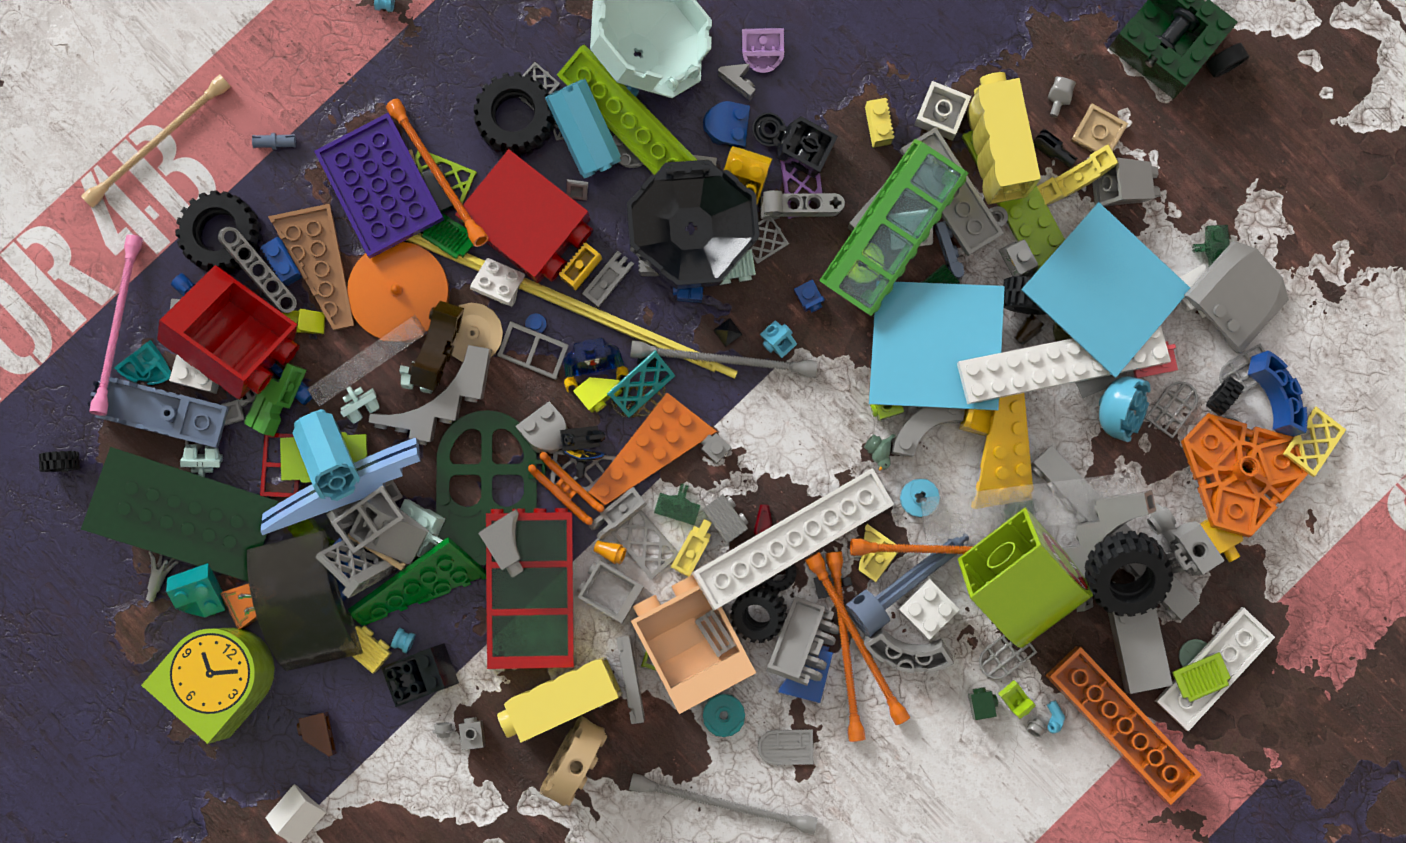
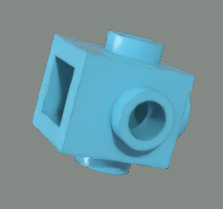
[760,320,797,358]

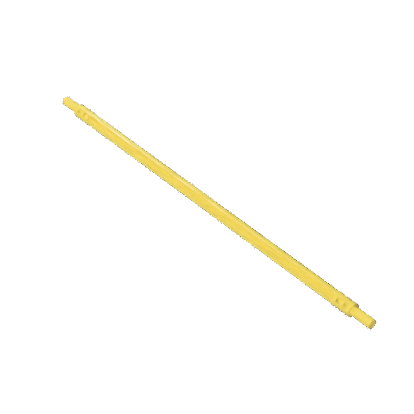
[406,233,738,379]

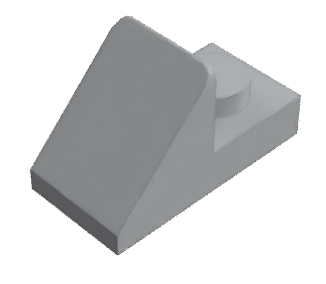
[718,64,756,101]

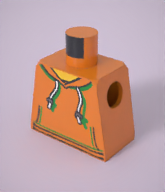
[220,582,277,629]

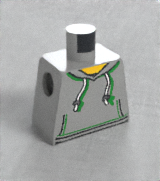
[998,239,1038,277]

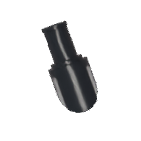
[1033,129,1078,169]

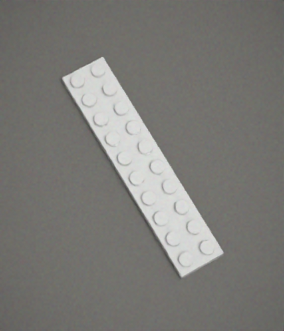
[957,325,1171,405]
[692,468,894,611]

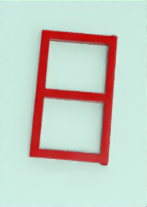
[260,433,300,497]

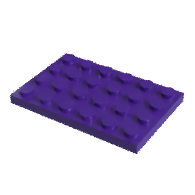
[314,113,444,259]

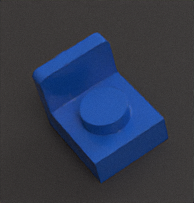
[794,279,825,313]

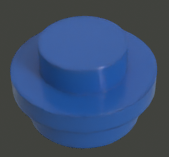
[525,314,546,333]

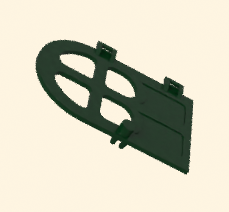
[436,410,546,565]

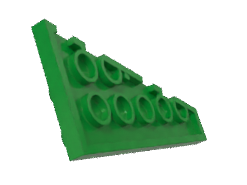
[348,537,486,626]

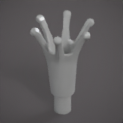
[146,551,179,602]

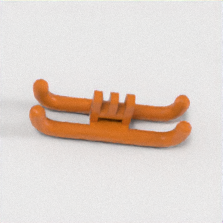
[528,452,605,525]

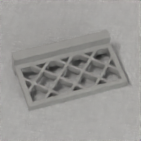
[316,538,402,598]

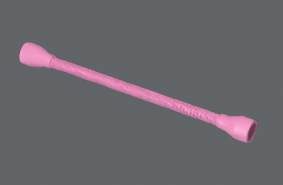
[89,235,143,416]

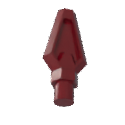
[753,505,773,536]

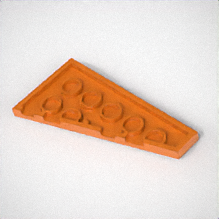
[588,393,717,505]

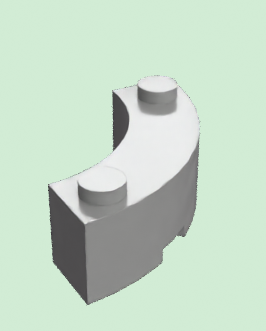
[891,407,965,457]
[864,627,954,673]

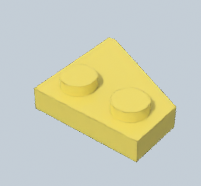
[859,524,898,583]

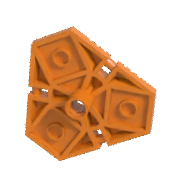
[1181,413,1308,538]

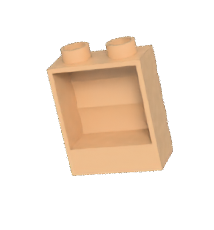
[631,575,756,714]

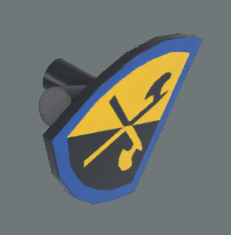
[562,449,605,478]

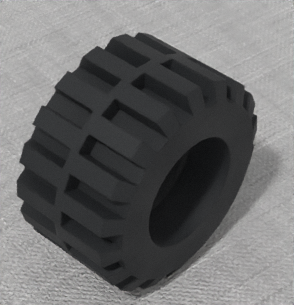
[1003,276,1046,315]
[730,584,787,643]

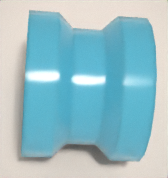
[374,0,395,12]
[391,628,416,654]

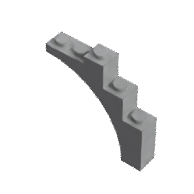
[369,345,492,445]
[1062,490,1156,612]

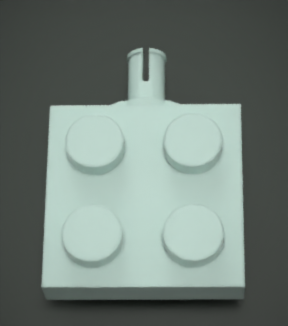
[400,499,445,557]

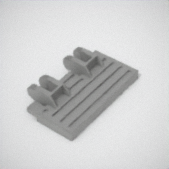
[766,596,840,686]

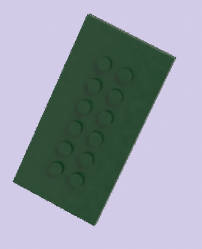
[81,447,278,582]

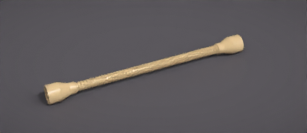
[81,74,231,208]

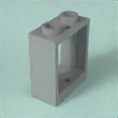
[577,560,644,624]

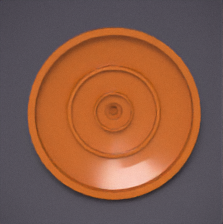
[347,242,449,343]

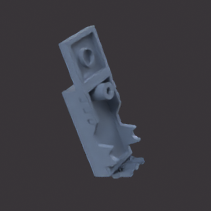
[87,377,229,448]

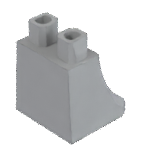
[1092,158,1161,207]
[478,509,524,578]

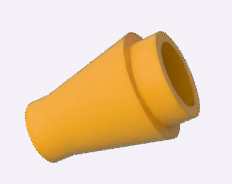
[593,540,627,564]

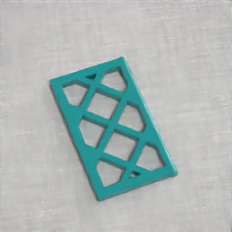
[607,350,676,418]

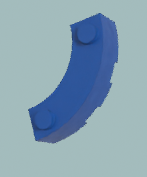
[1248,350,1308,437]

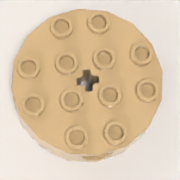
[540,716,607,806]

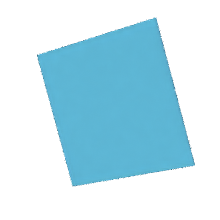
[1021,202,1190,378]
[869,281,1005,410]

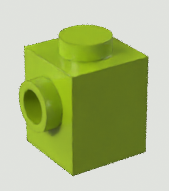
[870,404,904,421]

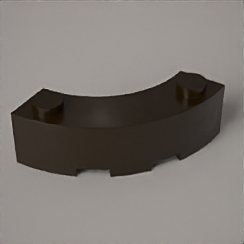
[408,301,464,391]

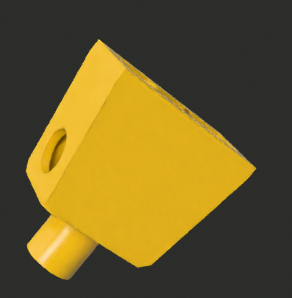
[1200,519,1243,562]

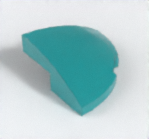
[114,340,171,385]

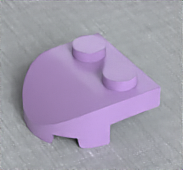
[742,28,784,73]

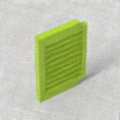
[1172,652,1231,702]

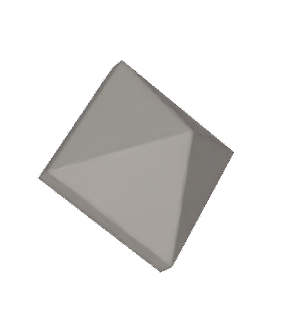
[566,179,588,201]

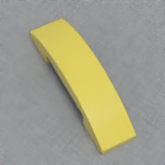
[1037,144,1119,205]

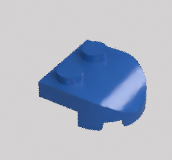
[703,101,750,148]

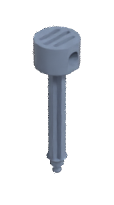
[845,533,969,637]

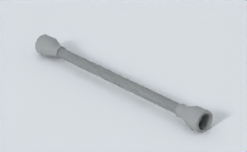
[630,341,817,377]
[629,773,818,835]

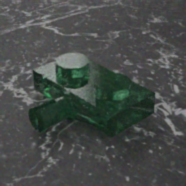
[1192,225,1230,267]
[654,483,701,525]

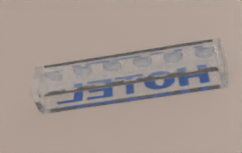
[307,315,427,407]

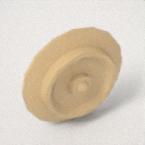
[451,302,503,362]

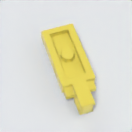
[671,519,712,577]

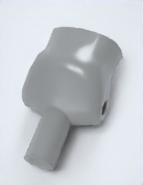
[1048,76,1076,118]

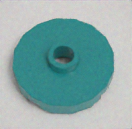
[703,694,745,737]

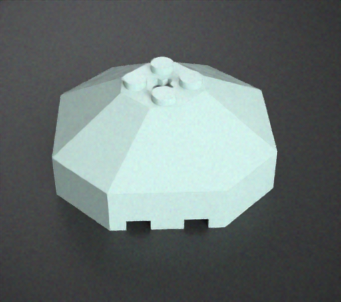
[590,0,712,98]

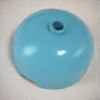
[1099,376,1151,442]

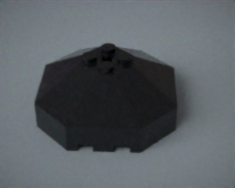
[627,160,760,289]

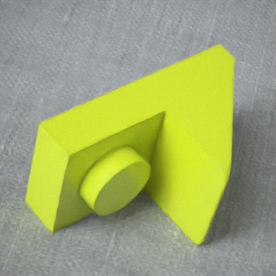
[282,309,325,334]

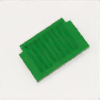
[422,213,474,259]

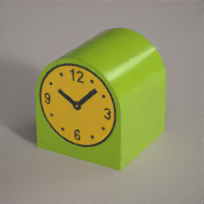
[141,628,275,744]

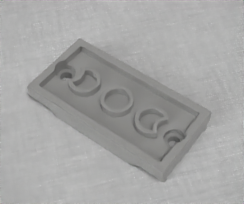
[616,635,645,724]

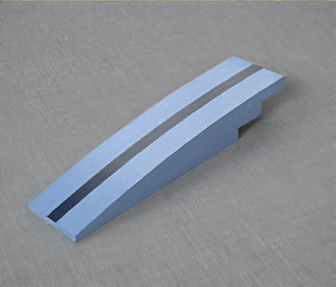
[261,438,420,535]

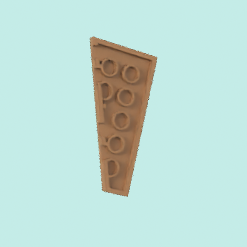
[268,204,355,331]

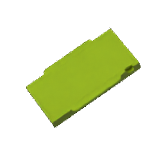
[280,432,368,483]

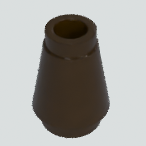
[1014,314,1045,346]

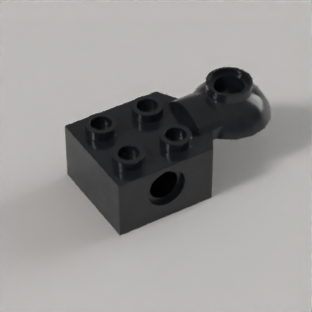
[752,113,838,178]

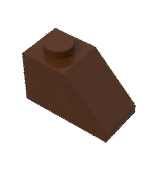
[297,712,337,756]

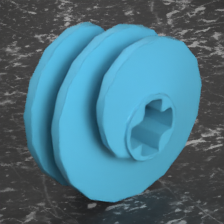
[900,479,940,517]

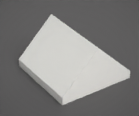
[265,784,327,843]

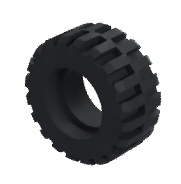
[473,72,555,157]
[175,190,262,274]
[1084,531,1173,617]

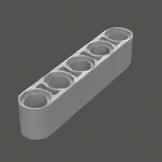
[218,227,297,313]

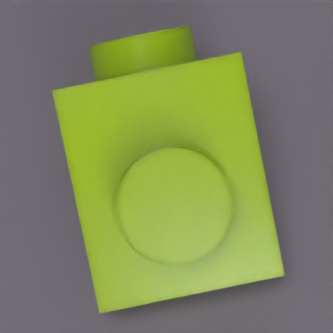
[998,680,1036,719]

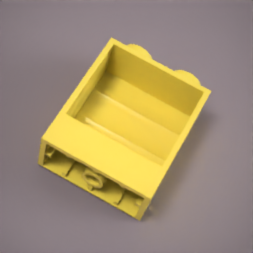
[967,72,1041,205]
[497,657,622,742]

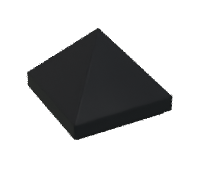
[713,318,742,347]

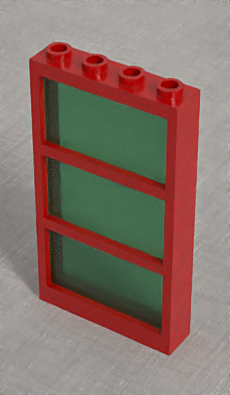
[486,508,574,669]

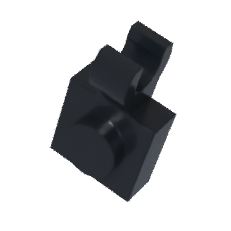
[813,574,852,599]

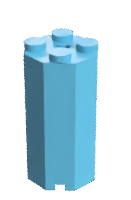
[545,79,621,178]
[292,409,360,501]

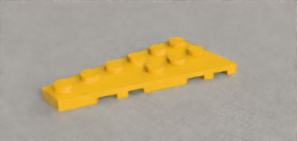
[971,393,1034,509]

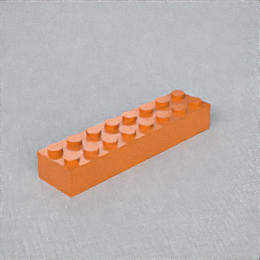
[1045,646,1202,805]

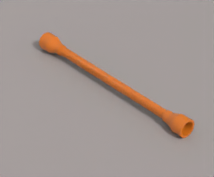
[386,99,489,247]
[850,538,973,556]
[825,551,866,742]
[805,552,910,725]

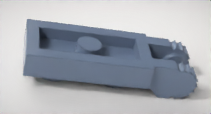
[934,221,965,280]

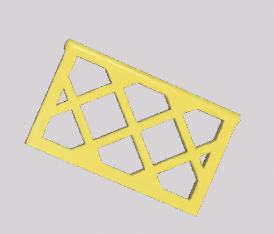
[1283,407,1346,477]

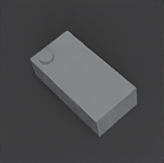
[1108,608,1173,694]

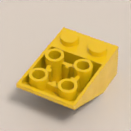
[724,146,772,205]

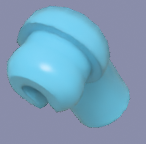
[1047,700,1065,734]

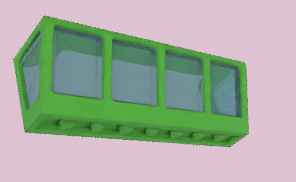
[819,139,968,316]

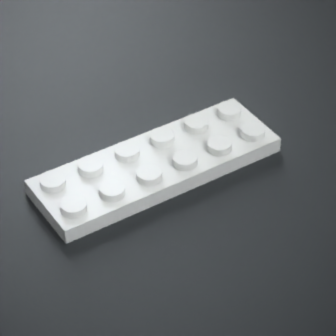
[1155,607,1275,731]

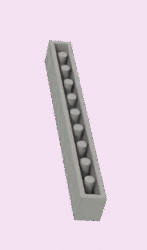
[1031,445,1200,620]

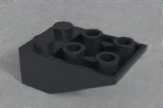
[381,643,459,707]

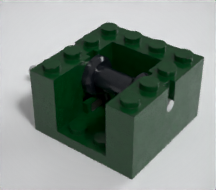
[1109,0,1238,100]

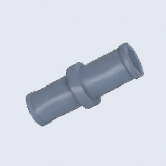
[252,133,296,150]

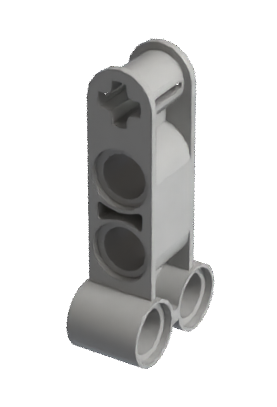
[760,190,845,219]

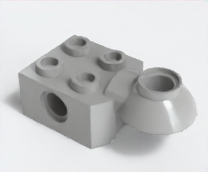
[1147,503,1225,576]

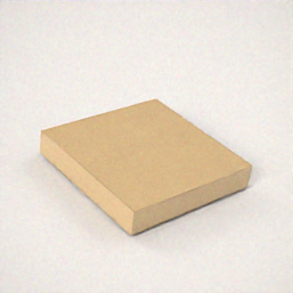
[1071,104,1128,153]

